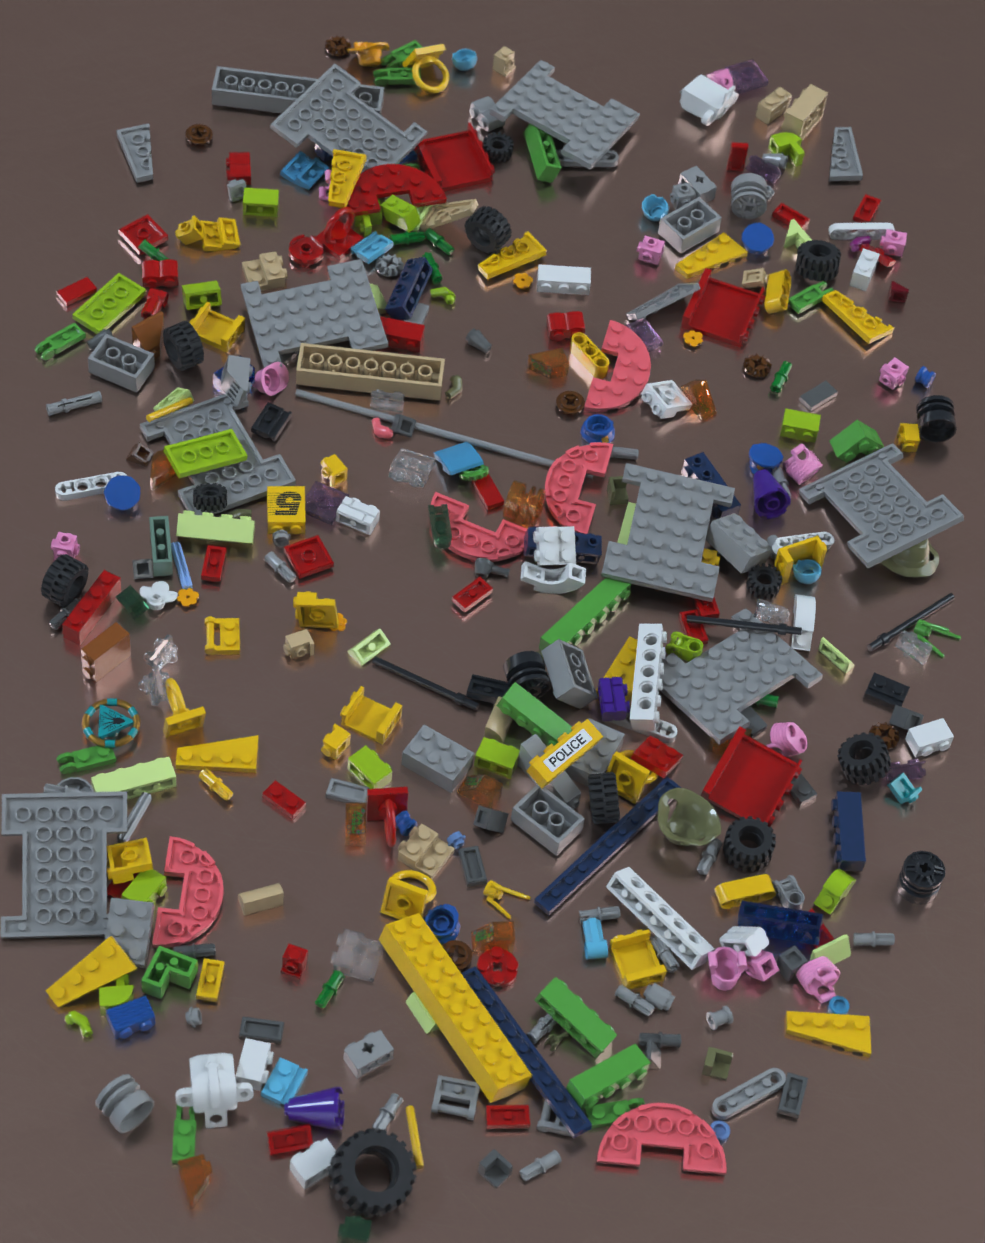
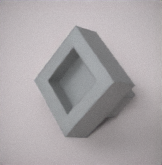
[227,179,246,202]

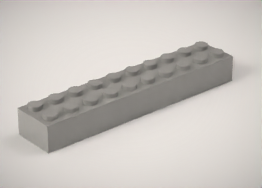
[212,66,384,115]

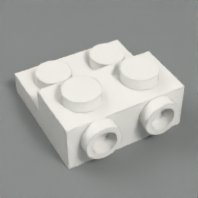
[641,380,693,419]
[533,526,576,566]

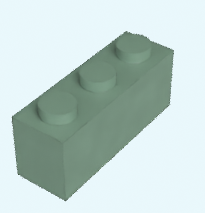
[149,516,173,576]

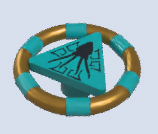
[82,698,141,748]

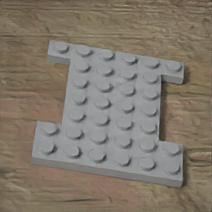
[489,60,640,170]
[270,64,427,173]
[240,259,388,368]
[140,394,296,515]
[799,443,964,568]
[601,463,735,602]
[649,608,823,745]
[1,791,128,939]

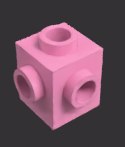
[707,68,733,90]
[880,229,907,257]
[637,236,665,265]
[879,358,909,390]
[51,532,80,560]
[745,950,779,981]

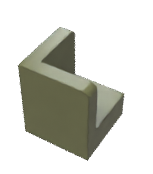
[607,476,629,505]
[702,1047,733,1080]

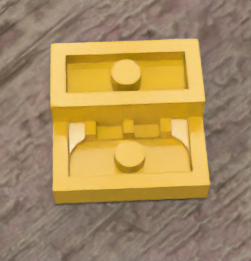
[200,217,241,251]

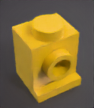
[175,215,204,245]
[897,423,920,452]
[320,454,348,488]
[321,724,351,760]

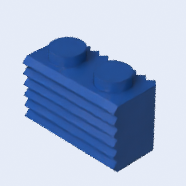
[106,995,156,1039]

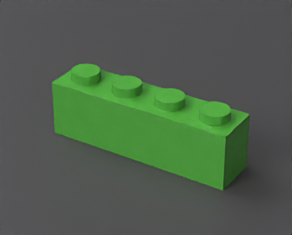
[524,123,561,183]
[496,682,572,747]
[534,977,617,1058]
[566,1044,651,1110]

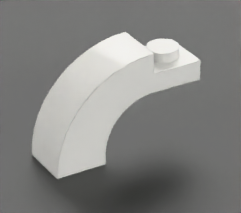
[521,561,586,594]
[791,594,816,651]

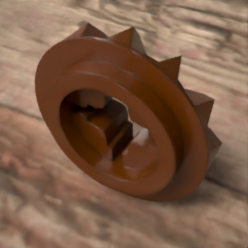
[325,35,351,56]
[185,124,213,146]
[743,353,772,378]
[556,391,585,416]
[869,722,900,750]
[442,940,472,971]

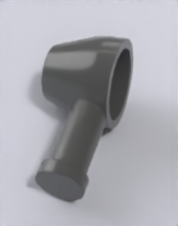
[474,558,510,579]

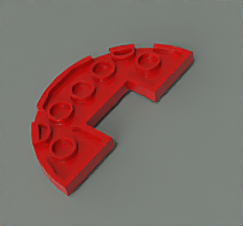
[346,164,447,218]

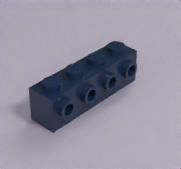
[385,257,433,320]
[682,452,741,519]
[524,527,602,565]
[831,791,866,872]

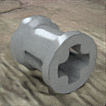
[706,1005,734,1030]

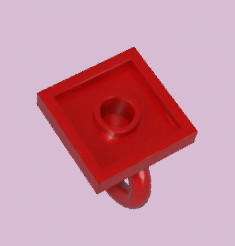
[316,207,363,261]
[366,787,408,847]

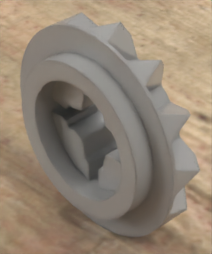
[375,253,404,277]

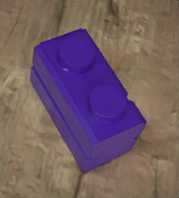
[598,677,630,722]

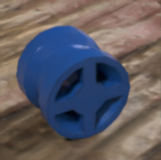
[914,366,936,388]
[395,811,418,836]

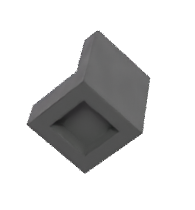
[889,705,924,730]
[473,805,509,833]
[777,946,808,982]
[478,1149,513,1188]

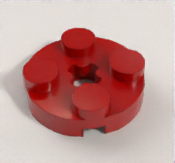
[289,235,324,268]
[477,946,519,988]

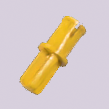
[199,768,233,801]

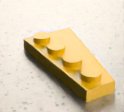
[328,149,367,208]
[478,231,547,280]
[675,232,748,279]
[822,290,894,344]
[46,936,138,1007]
[786,1011,871,1057]

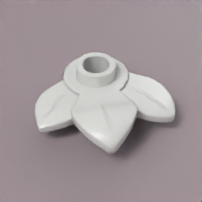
[140,581,178,610]

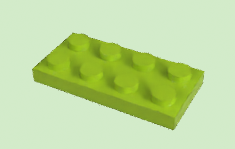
[72,273,147,334]
[164,429,248,478]

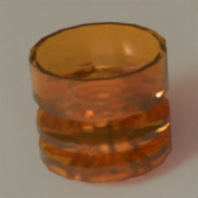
[503,480,545,527]

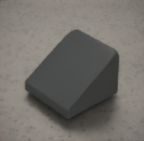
[391,414,417,438]
[132,559,153,579]
[645,1040,661,1069]

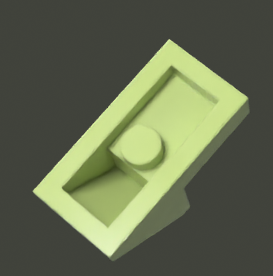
[784,219,812,248]

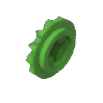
[459,465,489,481]

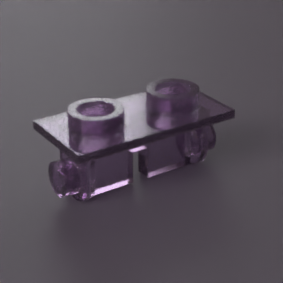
[745,155,782,184]
[886,759,926,782]

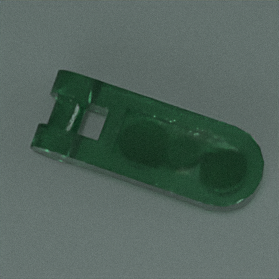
[428,504,452,549]

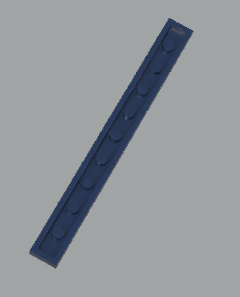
[534,776,681,915]
[461,966,592,1139]

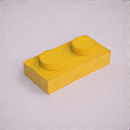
[196,958,225,1002]

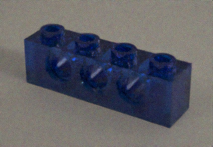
[738,901,823,946]

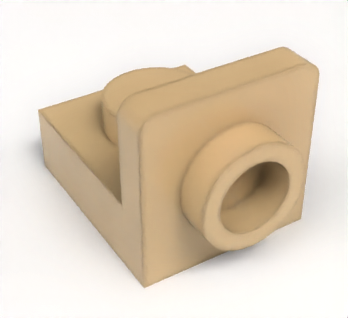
[742,268,769,292]

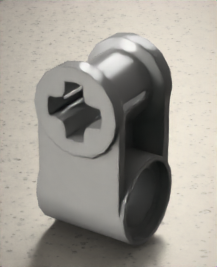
[772,875,805,916]

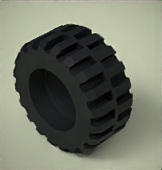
[328,1128,417,1218]

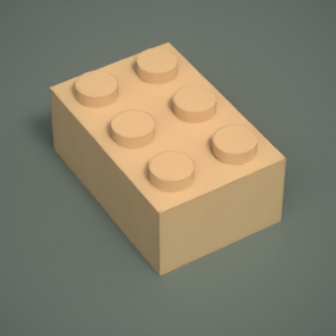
[781,84,828,140]

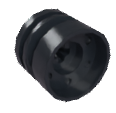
[916,395,957,443]
[503,651,551,699]
[897,851,945,905]

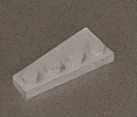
[116,123,153,183]
[829,127,863,181]
[626,283,701,322]

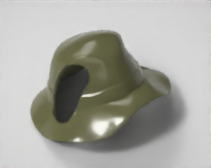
[880,539,939,577]
[658,788,722,846]

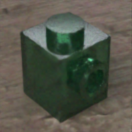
[115,585,149,620]
[338,1216,372,1243]

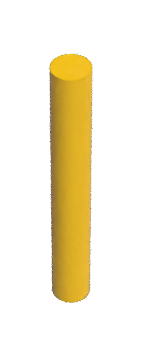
[146,397,193,422]
[405,1106,424,1169]

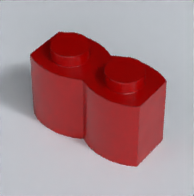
[226,152,251,185]
[142,259,179,288]
[546,311,585,341]

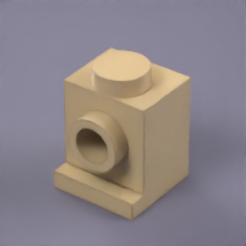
[493,46,516,77]
[283,629,314,659]

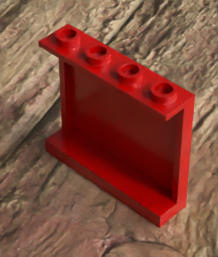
[414,123,495,192]
[681,268,765,348]
[701,726,802,827]

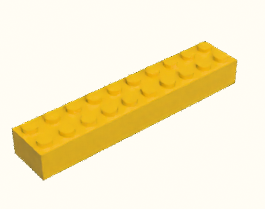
[378,913,532,1103]

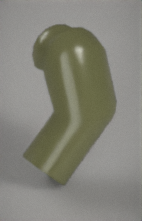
[445,375,463,399]
[227,509,252,519]

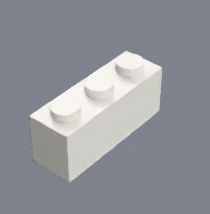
[537,264,591,295]

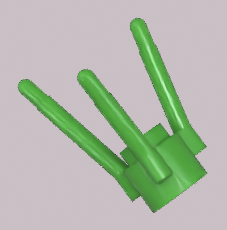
[914,619,961,658]

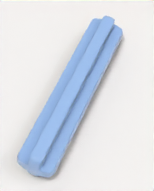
[171,542,193,590]

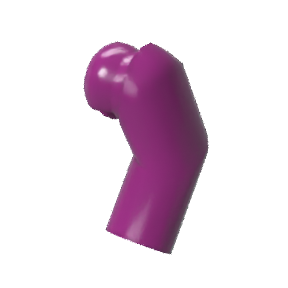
[850,236,871,252]

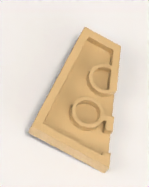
[420,199,479,231]

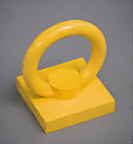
[402,44,449,93]
[163,678,206,738]
[606,750,659,804]
[380,870,437,920]

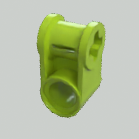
[665,631,703,662]

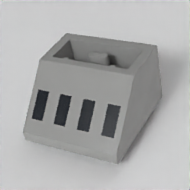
[220,355,253,407]

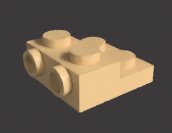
[242,251,288,291]
[397,824,455,879]

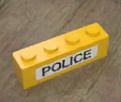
[526,719,603,789]

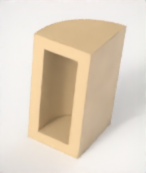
[484,696,513,744]
[238,883,284,916]

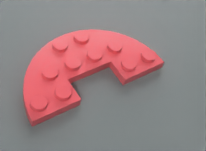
[584,320,651,412]
[544,442,613,534]
[430,492,527,562]
[152,836,224,948]
[596,1103,726,1175]

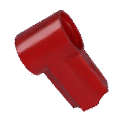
[141,288,169,320]

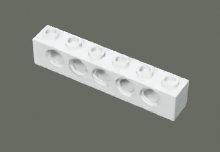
[630,624,667,731]
[606,867,715,970]

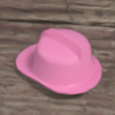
[252,362,289,396]

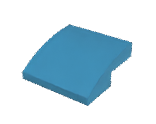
[280,151,329,189]
[434,442,484,475]

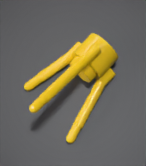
[483,880,531,919]

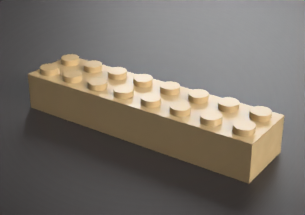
[296,343,445,400]

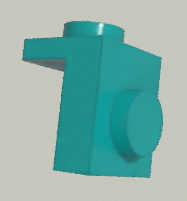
[887,772,923,804]

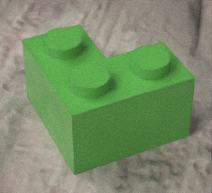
[829,420,884,463]
[141,946,198,999]

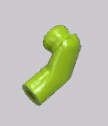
[430,287,456,305]
[65,1011,93,1037]

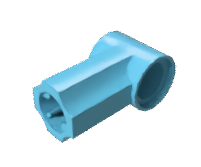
[582,918,608,960]

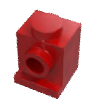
[281,944,308,979]

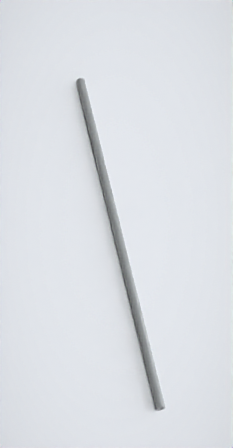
[295,389,593,479]

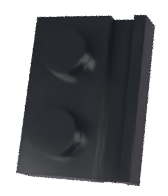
[251,402,292,442]
[863,672,910,710]
[466,674,509,704]

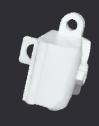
[680,74,738,126]
[175,1053,254,1128]

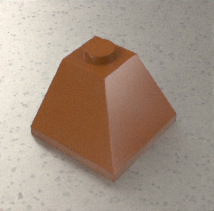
[132,311,164,360]

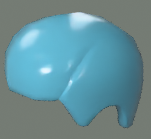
[452,49,477,71]
[642,194,669,221]
[793,559,822,585]

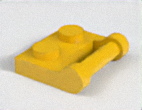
[204,616,240,655]

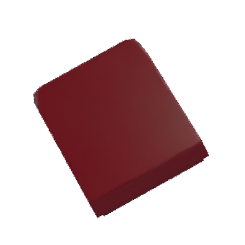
[888,281,909,303]

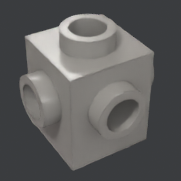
[670,183,696,210]

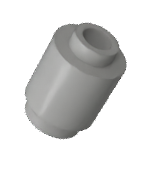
[643,983,675,1011]

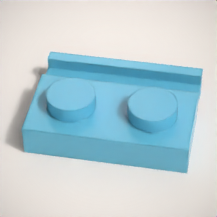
[351,231,394,264]
[261,1057,308,1105]

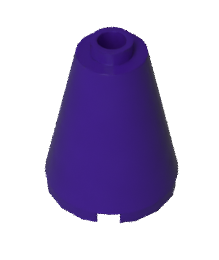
[753,470,791,519]
[284,1087,345,1130]

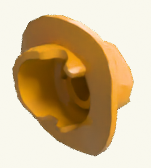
[347,42,390,67]

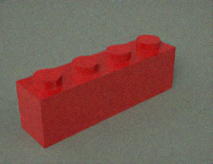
[380,316,425,353]
[62,570,121,645]

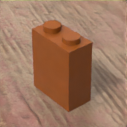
[81,622,131,683]

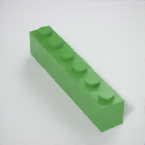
[539,578,631,650]

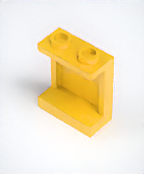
[189,302,245,353]
[609,929,667,990]

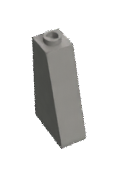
[518,734,581,810]

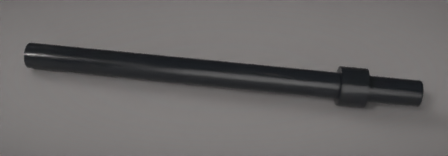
[867,593,955,651]
[687,615,802,635]
[372,656,479,711]

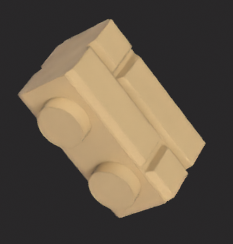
[756,87,792,124]

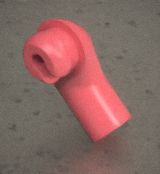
[372,418,393,439]

